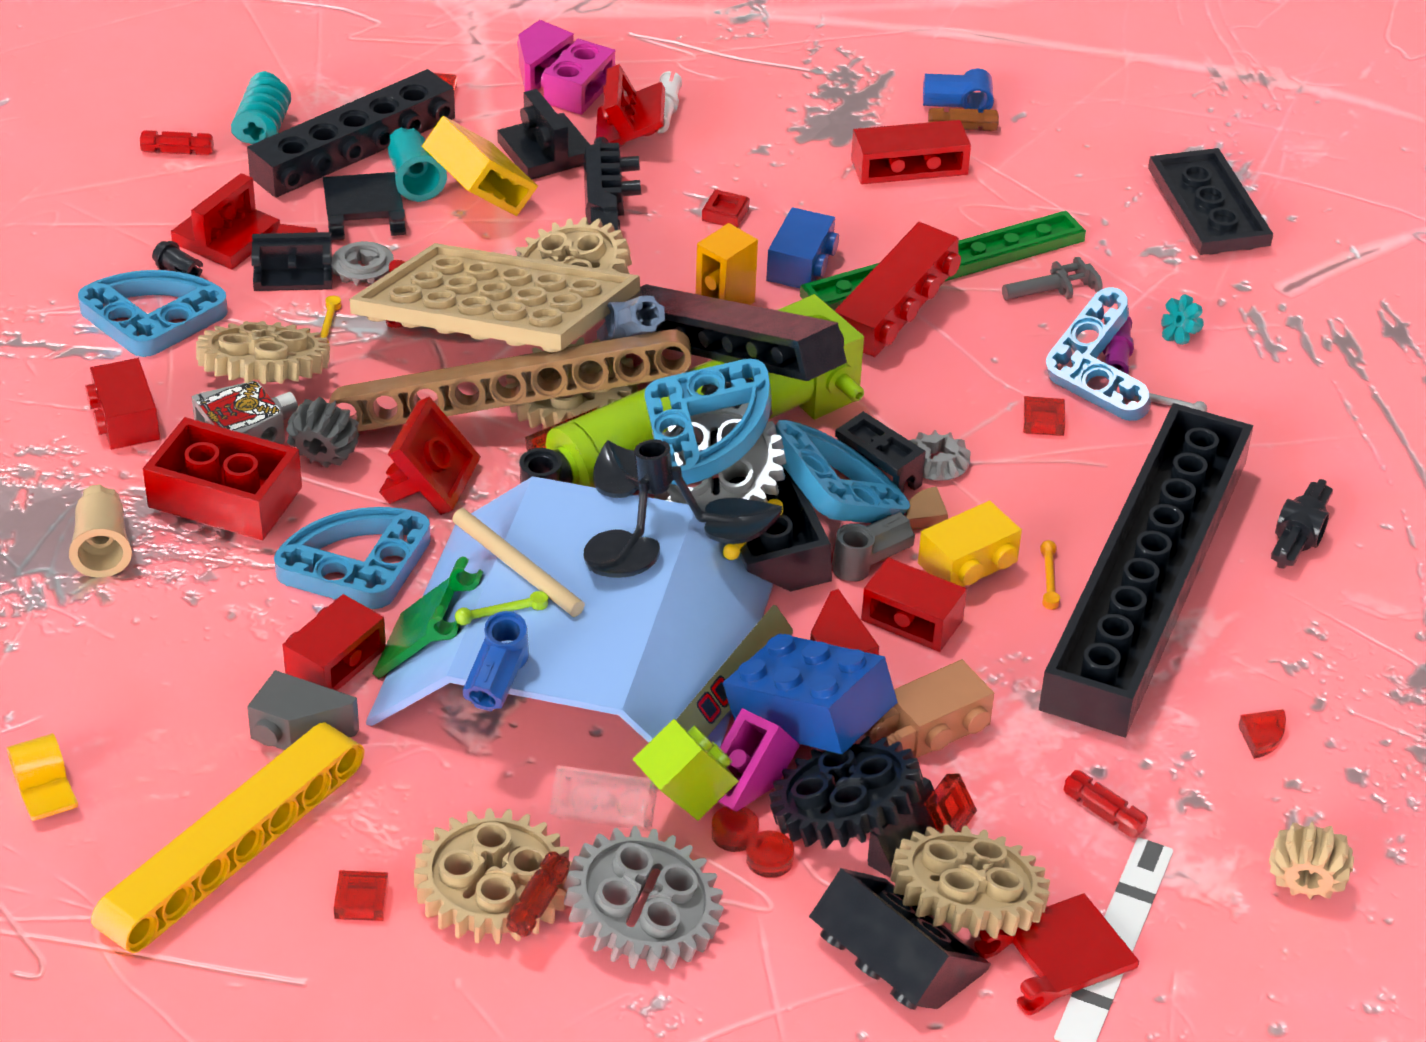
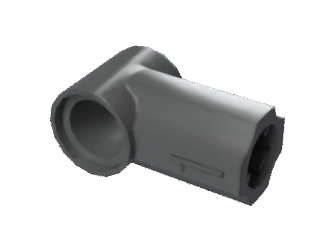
[831,512,915,582]

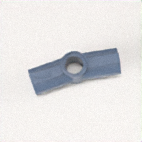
[596,296,665,341]

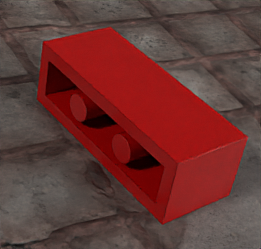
[851,120,971,185]

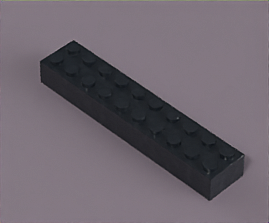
[1039,403,1254,738]

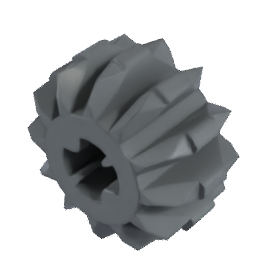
[286,396,360,468]

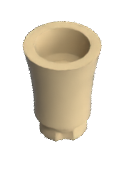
[69,484,132,578]

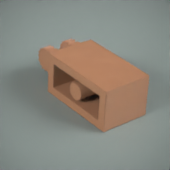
[864,659,995,758]

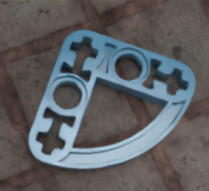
[78,270,228,357]
[645,359,772,485]
[775,420,910,523]
[274,507,431,609]

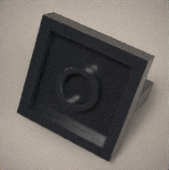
[497,89,590,180]

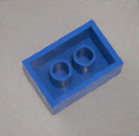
[723,633,898,754]

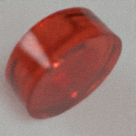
[711,806,759,852]
[746,830,794,878]

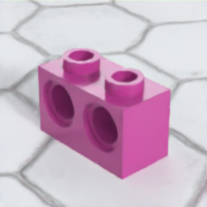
[541,38,615,115]

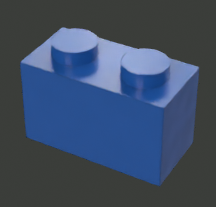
[766,207,839,289]

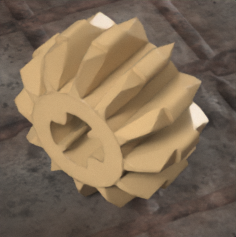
[1269,821,1354,900]

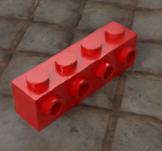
[835,221,961,358]

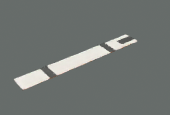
[1054,838,1173,1042]

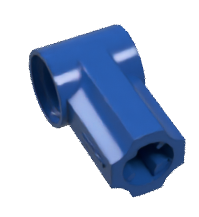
[923,68,994,113]
[463,611,529,712]

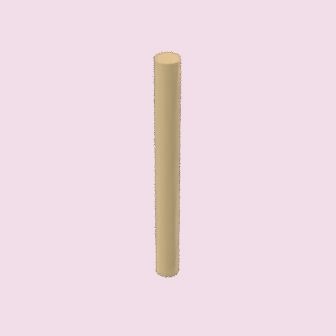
[452,508,585,617]

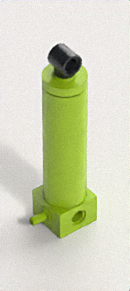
[519,294,864,488]

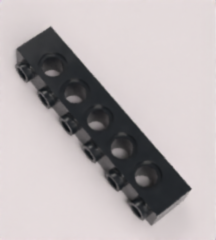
[247,69,455,198]

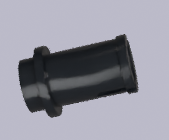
[152,241,203,277]

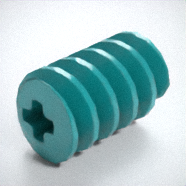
[231,71,292,144]

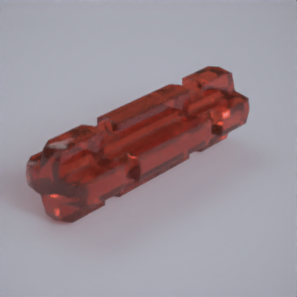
[506,851,570,937]

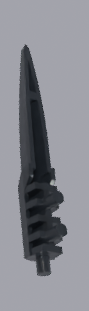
[583,137,642,231]

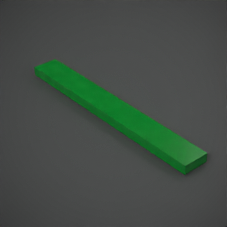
[800,210,1086,311]

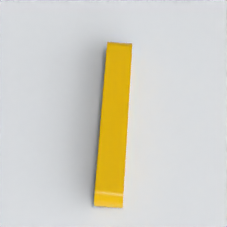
[91,722,365,953]

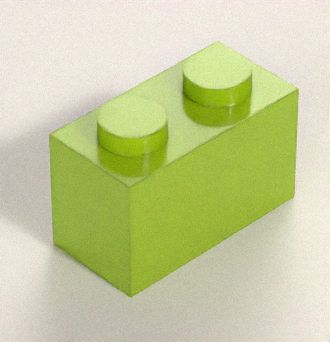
[632,719,738,821]

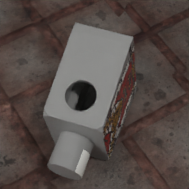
[191,381,298,444]

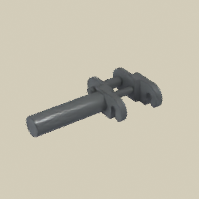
[1002,256,1103,300]

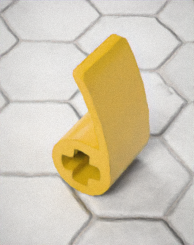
[6,733,79,821]

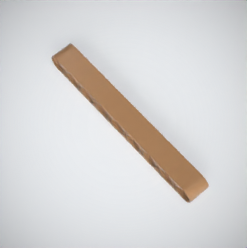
[329,330,691,432]

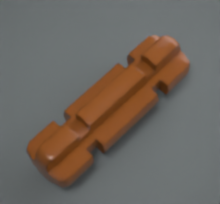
[928,108,999,131]

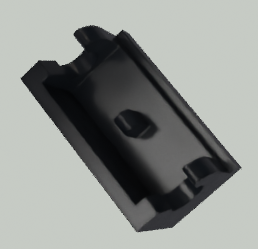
[251,232,333,291]
[835,411,926,494]

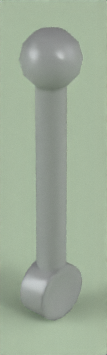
[1126,393,1208,412]

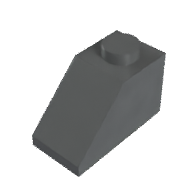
[247,670,359,750]

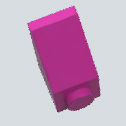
[517,19,574,92]
[718,708,800,812]

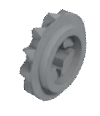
[332,241,394,286]
[910,430,971,481]

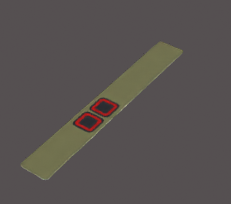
[676,605,793,737]

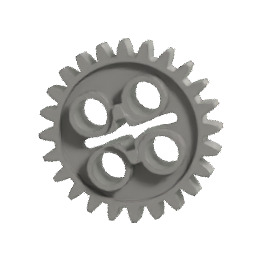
[652,403,786,512]
[563,826,724,971]

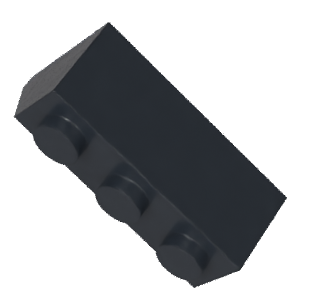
[713,465,832,592]
[809,868,991,1010]

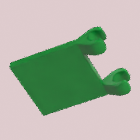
[372,556,484,679]

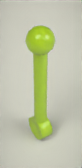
[455,591,548,626]

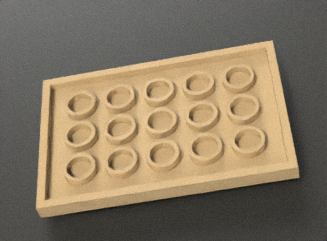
[349,243,640,352]

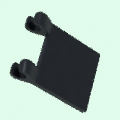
[323,172,406,240]

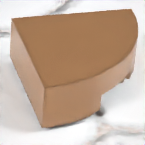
[905,486,948,530]

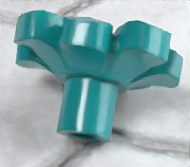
[1161,294,1204,345]

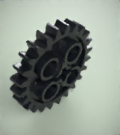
[769,736,924,849]

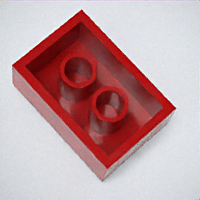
[142,417,302,541]

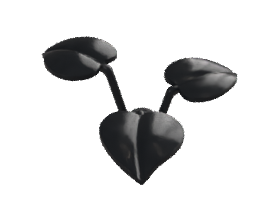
[583,439,782,578]

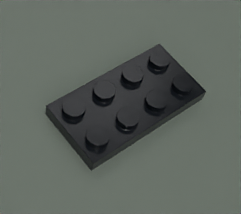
[1148,148,1273,255]

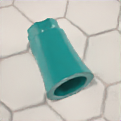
[388,127,447,202]

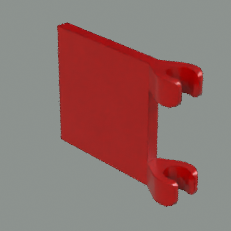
[974,893,1140,1015]

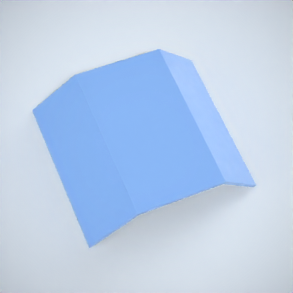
[366,476,773,747]

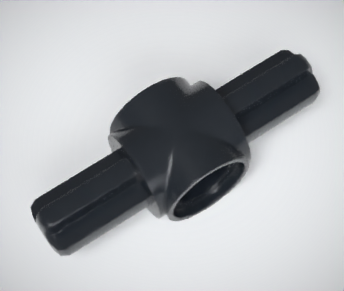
[1271,479,1333,569]

